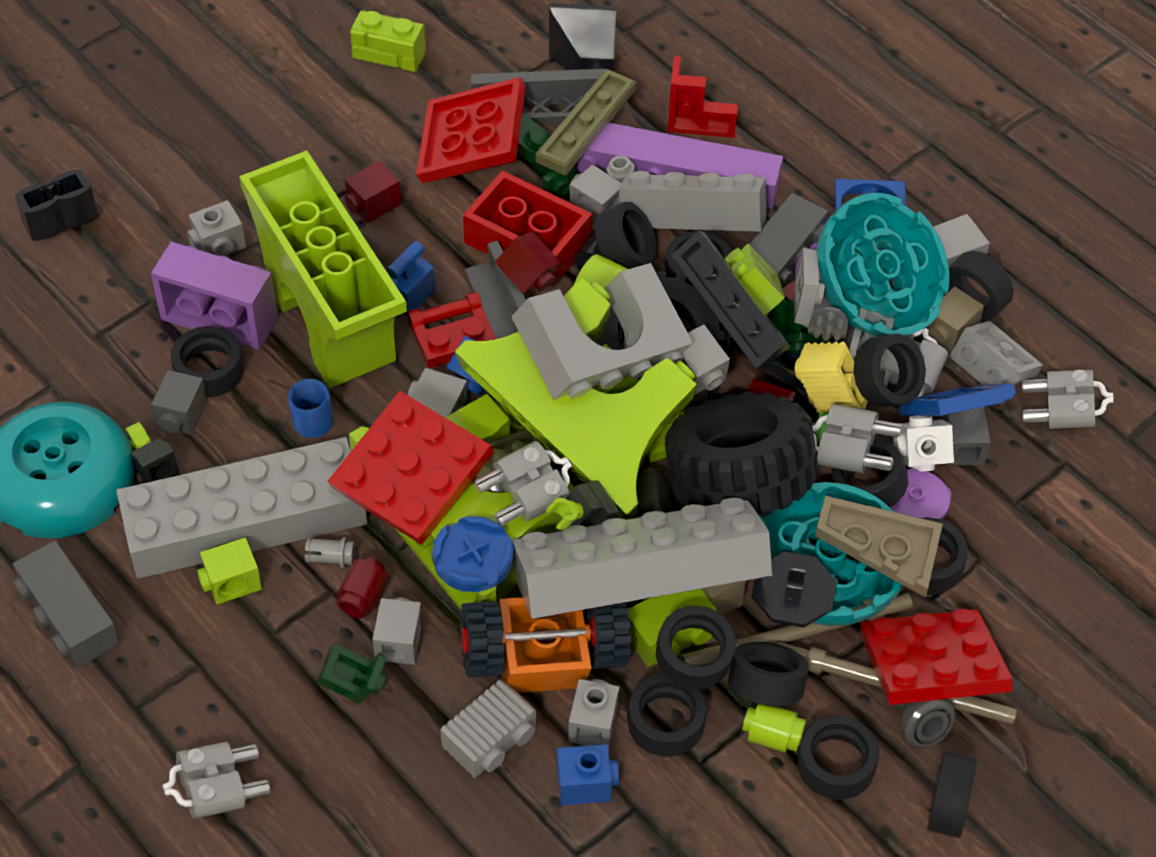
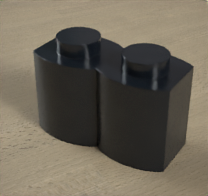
[15,170,98,241]

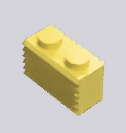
[795,341,868,413]

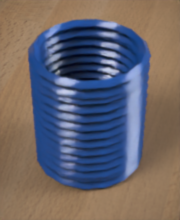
[288,379,334,438]

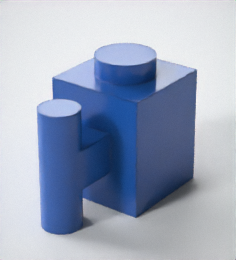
[386,241,435,316]

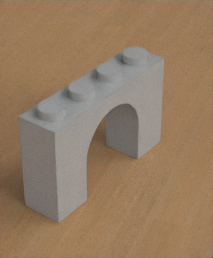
[511,263,693,400]

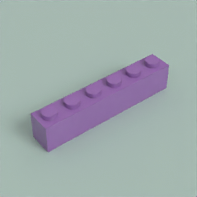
[574,123,783,209]

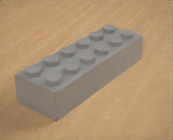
[116,437,367,579]
[512,498,772,619]

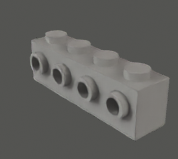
[619,171,767,232]

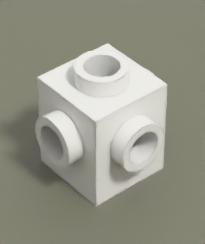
[893,415,954,472]

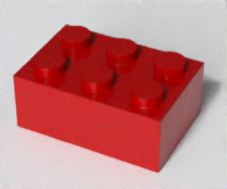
[463,170,592,287]

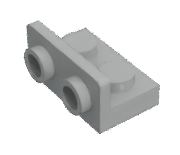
[794,248,832,328]
[950,321,1043,386]

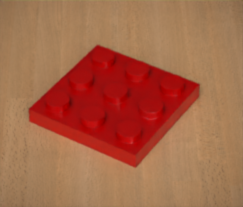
[416,77,526,183]
[327,391,494,545]
[860,609,1013,705]

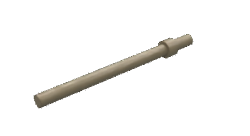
[681,593,913,667]
[778,642,1017,725]

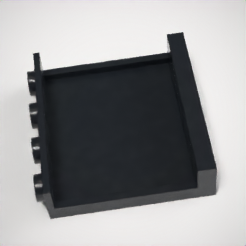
[671,230,806,391]

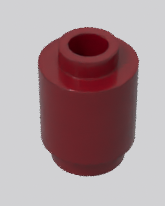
[336,557,389,618]

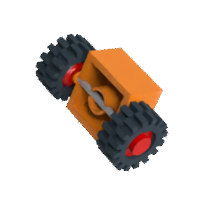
[460,597,631,693]

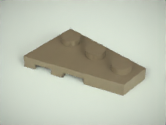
[815,496,943,598]

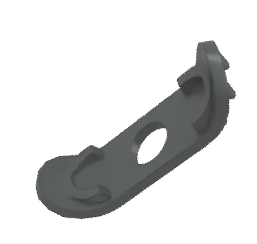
[805,307,848,343]

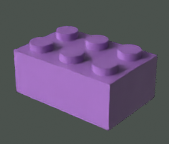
[151,242,278,351]

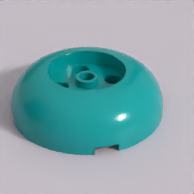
[816,193,949,336]
[0,401,136,539]
[759,482,903,626]

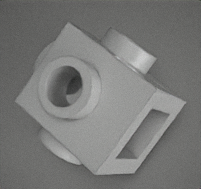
[187,200,246,256]

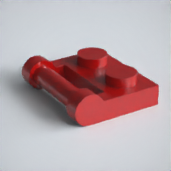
[407,292,496,369]

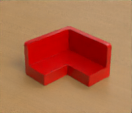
[667,56,738,138]

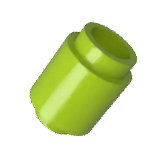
[742,704,806,753]

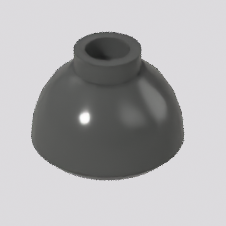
[900,699,955,748]

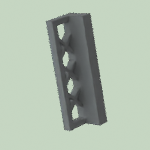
[471,69,605,125]
[465,241,526,339]

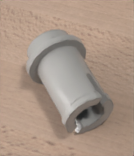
[607,156,635,183]
[305,537,356,568]

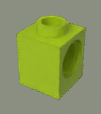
[197,537,262,605]

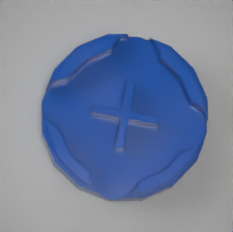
[432,516,514,592]

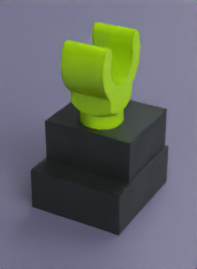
[125,422,180,483]
[546,480,619,530]

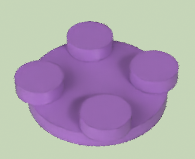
[890,469,951,520]

